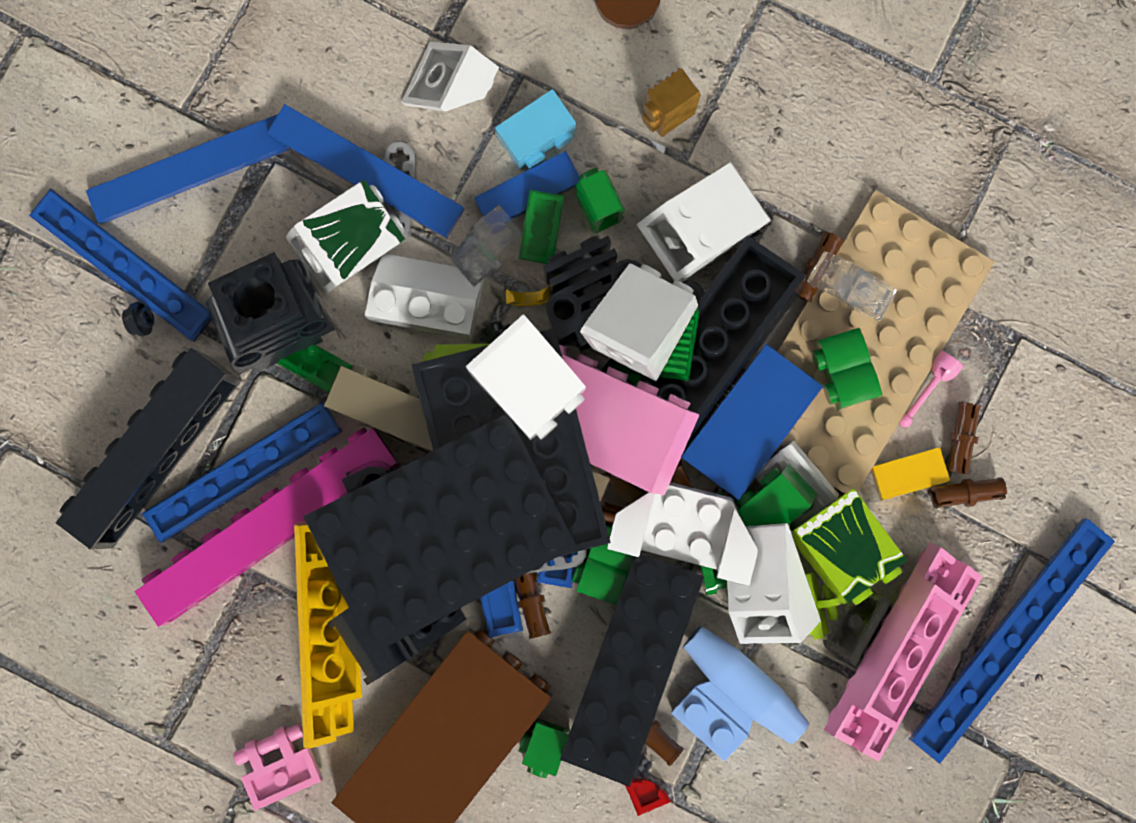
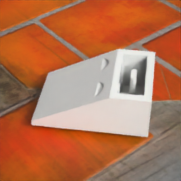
[636,162,771,282]
[727,523,821,644]

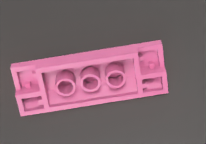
[824,542,982,761]

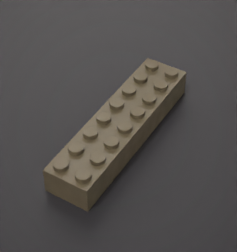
[324,364,610,502]

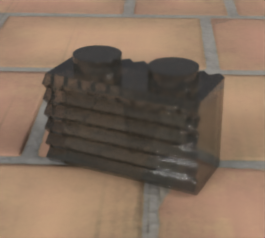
[823,590,892,669]

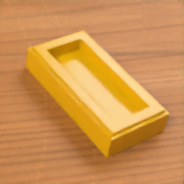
[871,447,950,501]

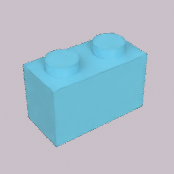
[495,89,576,170]

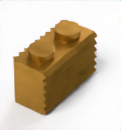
[641,68,701,137]

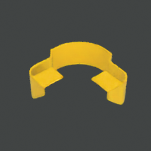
[505,287,550,306]

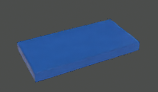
[681,344,823,500]

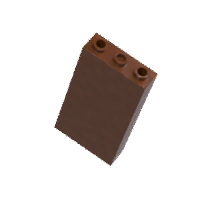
[331,628,552,823]

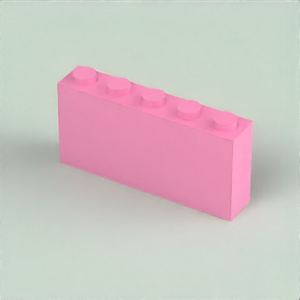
[559,344,700,495]

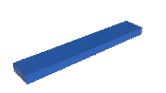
[267,104,465,239]
[85,114,290,225]
[29,188,212,342]
[142,401,342,543]

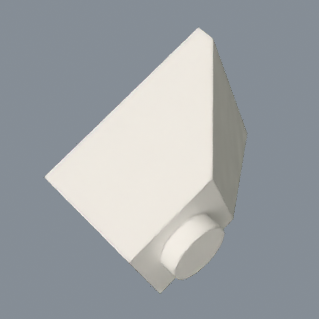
[401,42,499,112]

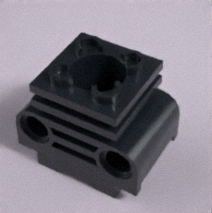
[543,235,642,353]
[206,252,336,375]
[327,608,467,685]

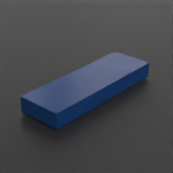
[474,151,580,230]

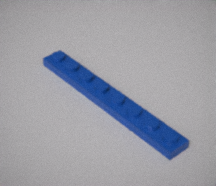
[908,518,1115,764]

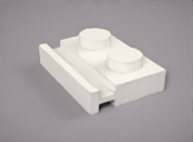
[756,440,839,528]

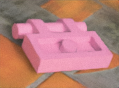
[233,723,323,811]

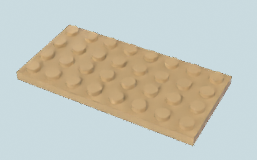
[774,190,995,495]

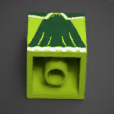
[791,488,907,605]

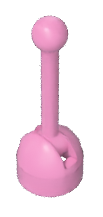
[899,351,964,427]

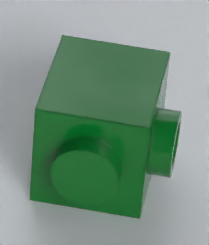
[518,718,570,778]

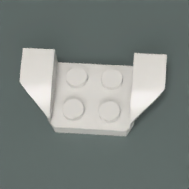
[607,482,758,586]

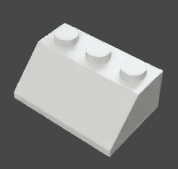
[365,254,485,340]

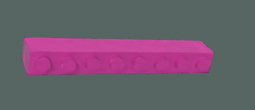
[134,427,400,627]

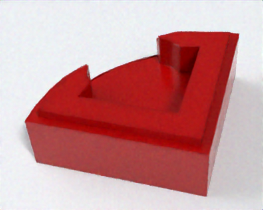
[625,778,671,816]

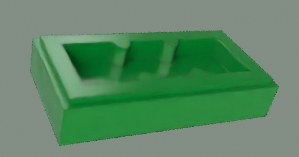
[518,190,564,264]
[276,345,352,394]

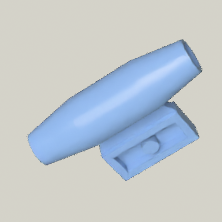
[671,625,809,762]

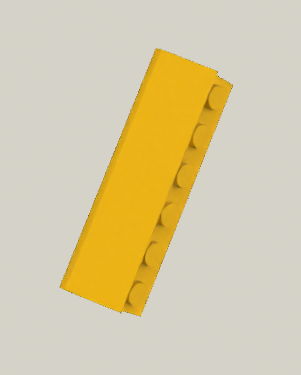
[294,521,362,749]

